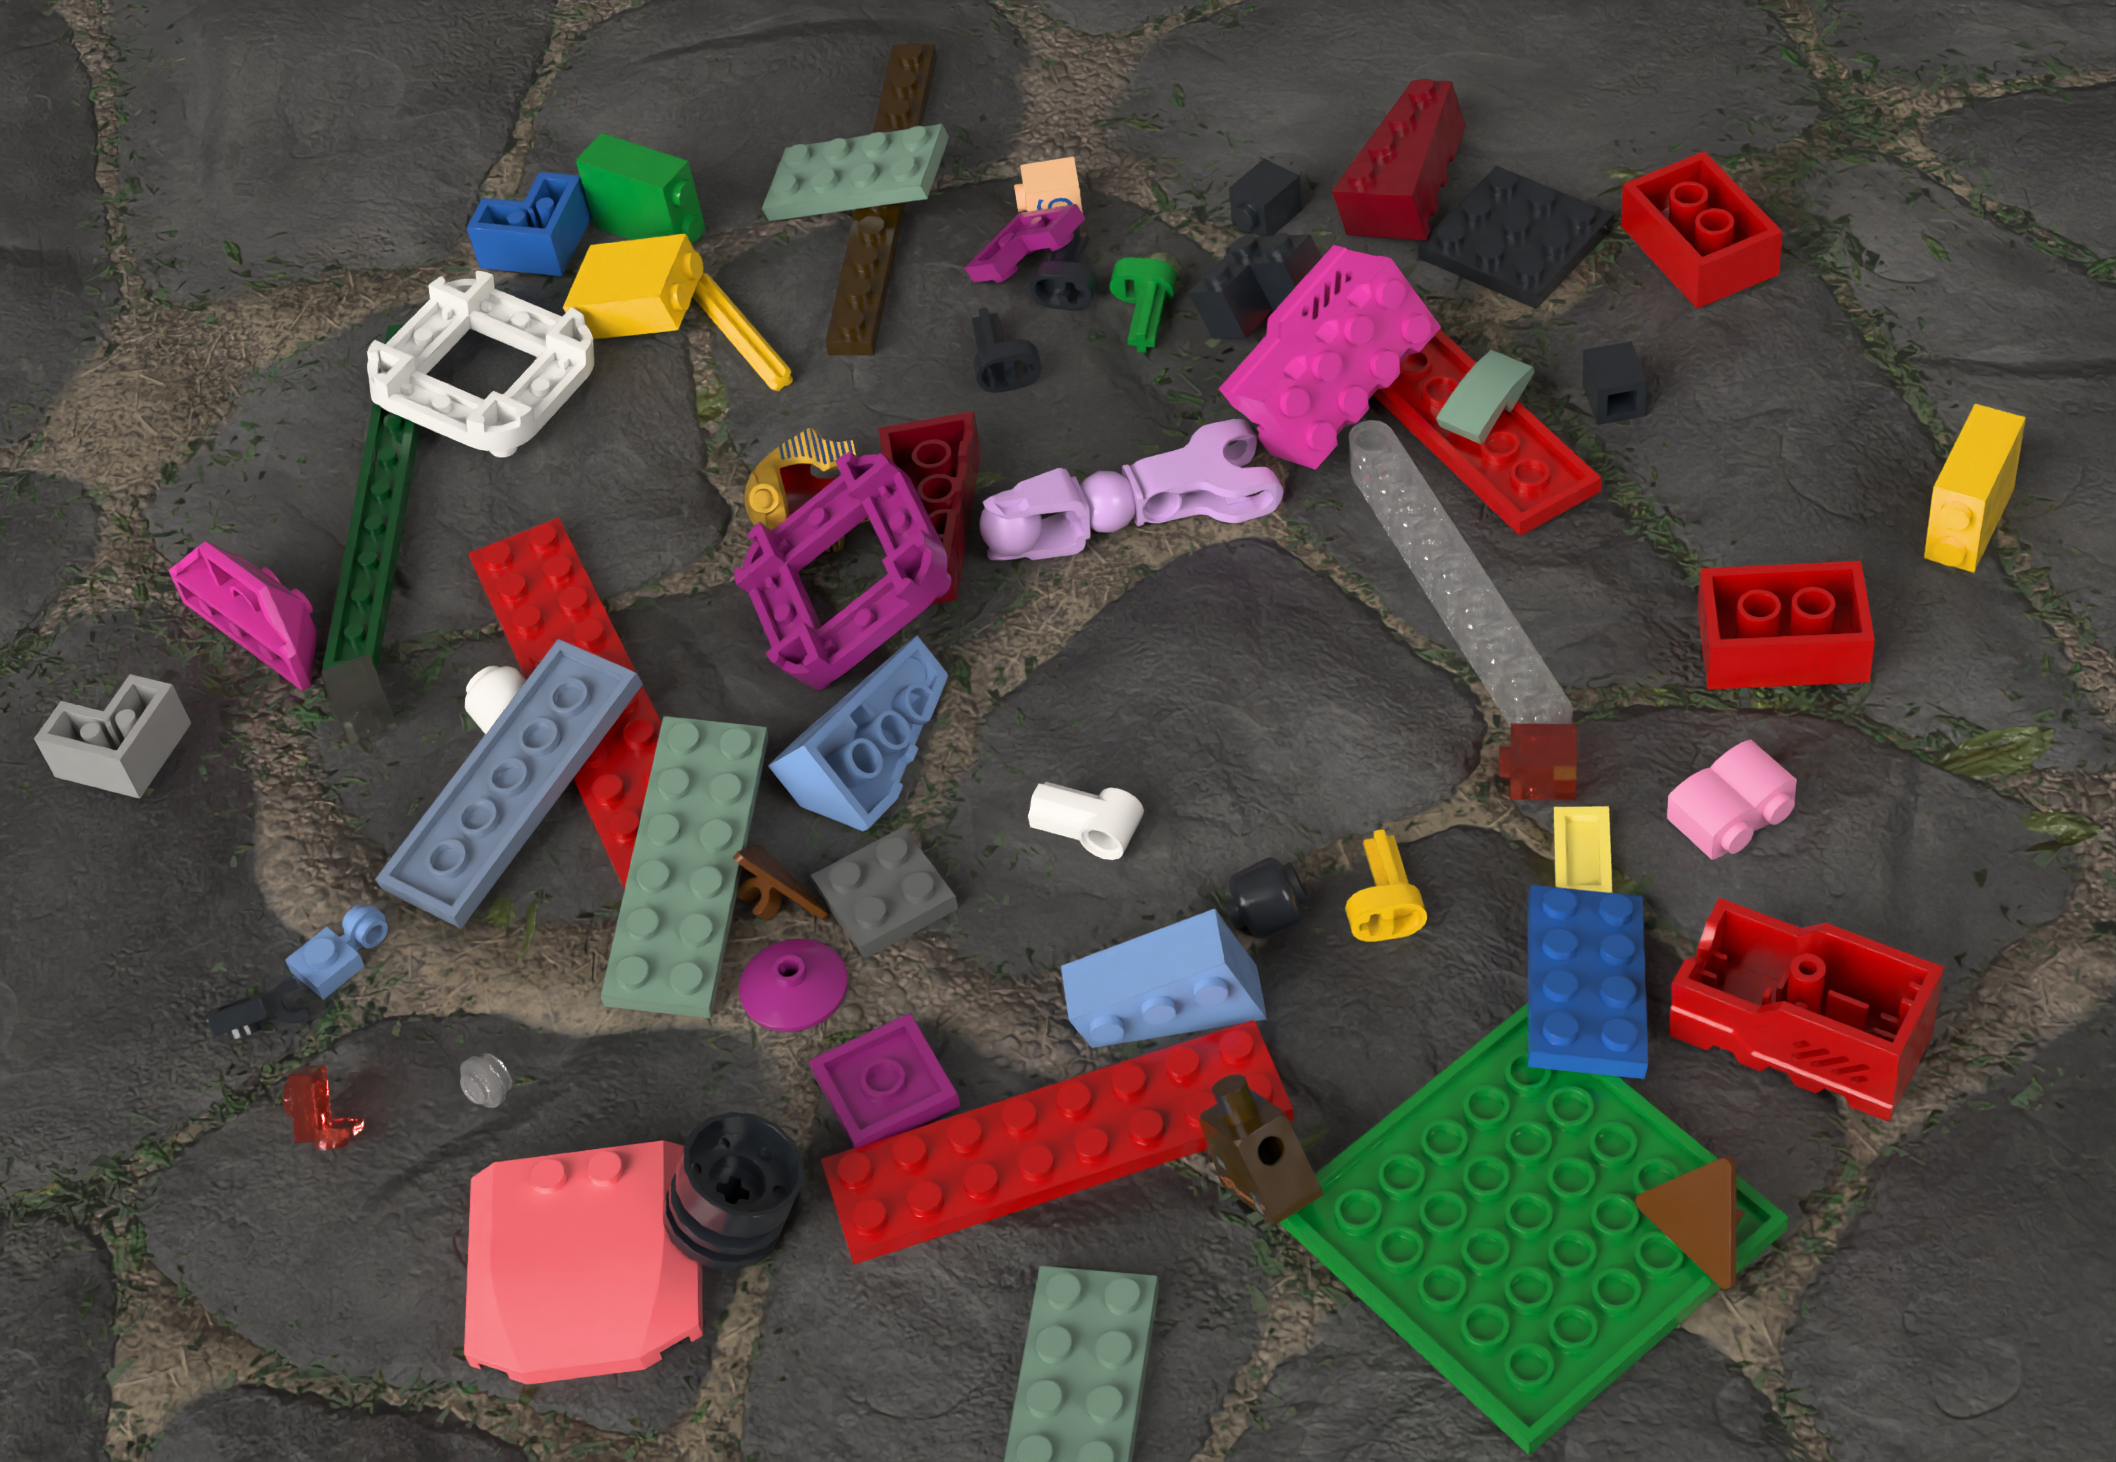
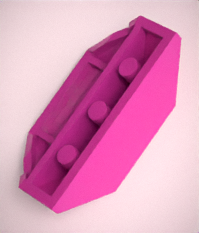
[168,541,318,691]

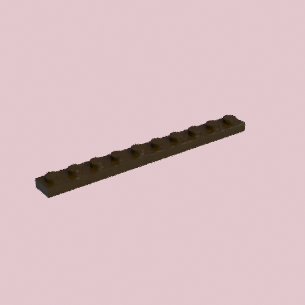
[826,43,937,355]

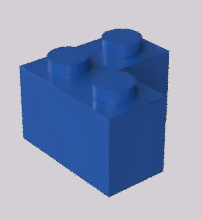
[467,172,592,276]

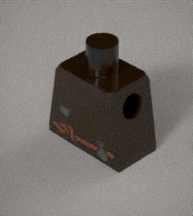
[1199,1074,1324,1225]

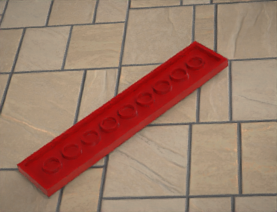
[468,518,662,890]

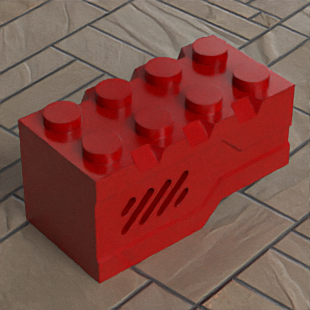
[1669,897,1944,1122]

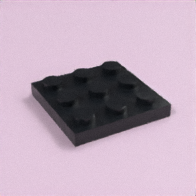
[1418,166,1614,309]

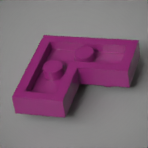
[965,204,1085,283]

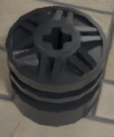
[663,1112,804,1270]

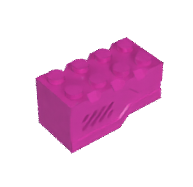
[1219,245,1441,470]

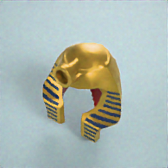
[744,428,870,552]

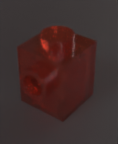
[1499,723,1577,800]

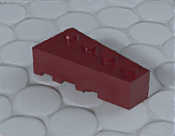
[1332,78,1466,241]
[878,411,981,605]

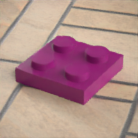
[809,1013,960,1149]

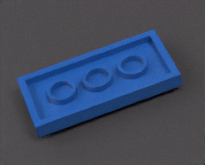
[1527,885,1648,1079]

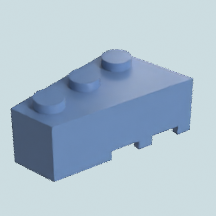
[1061,909,1267,1048]

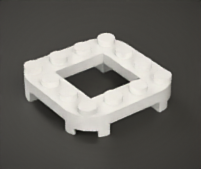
[367,271,594,457]

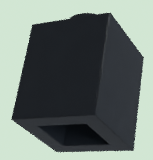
[1229,158,1302,237]
[1583,341,1647,425]

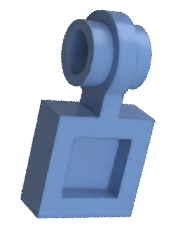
[285,905,388,1000]

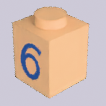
[1014,157,1083,214]

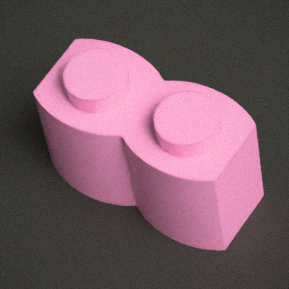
[1667,739,1797,860]

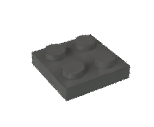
[811,826,958,959]

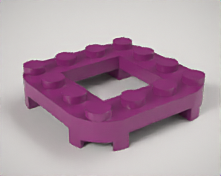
[734,452,951,690]

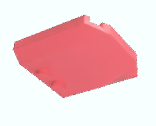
[464,1140,703,1385]

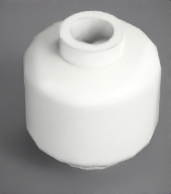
[464,665,526,734]

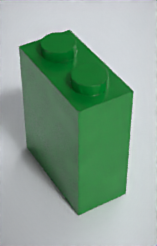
[576,133,706,244]

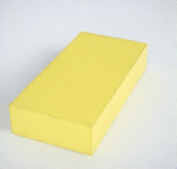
[1554,806,1612,893]

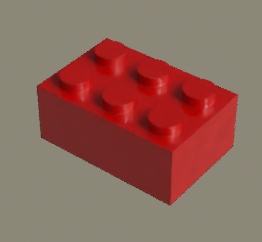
[1621,151,1783,309]
[1698,561,1875,690]

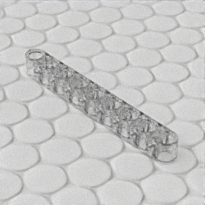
[1349,420,1573,763]

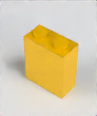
[563,234,704,340]
[1924,404,2026,573]

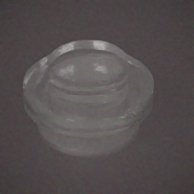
[460,1053,512,1108]

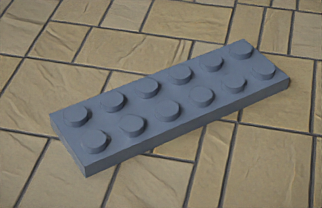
[375,639,643,928]

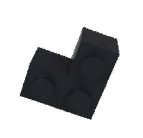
[1189,233,1322,339]

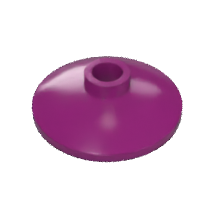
[739,939,848,1032]

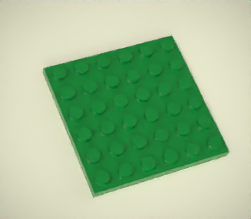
[1279,1003,1789,1455]

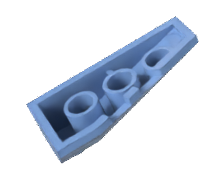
[768,635,948,831]

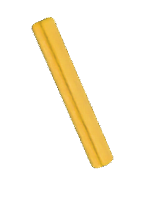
[692,273,793,391]

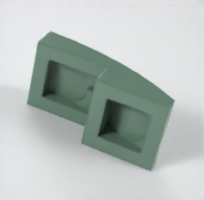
[1436,350,1535,445]

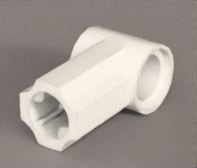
[1028,782,1144,860]

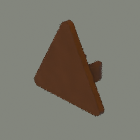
[733,845,829,921]
[1635,1156,1744,1289]

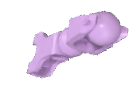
[979,419,1283,561]

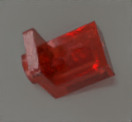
[283,1065,364,1150]

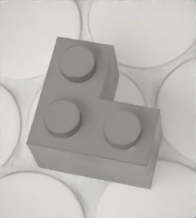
[34,674,191,799]

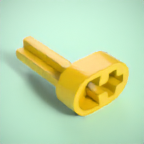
[1345,830,1428,942]

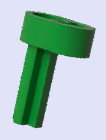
[1110,257,1178,353]

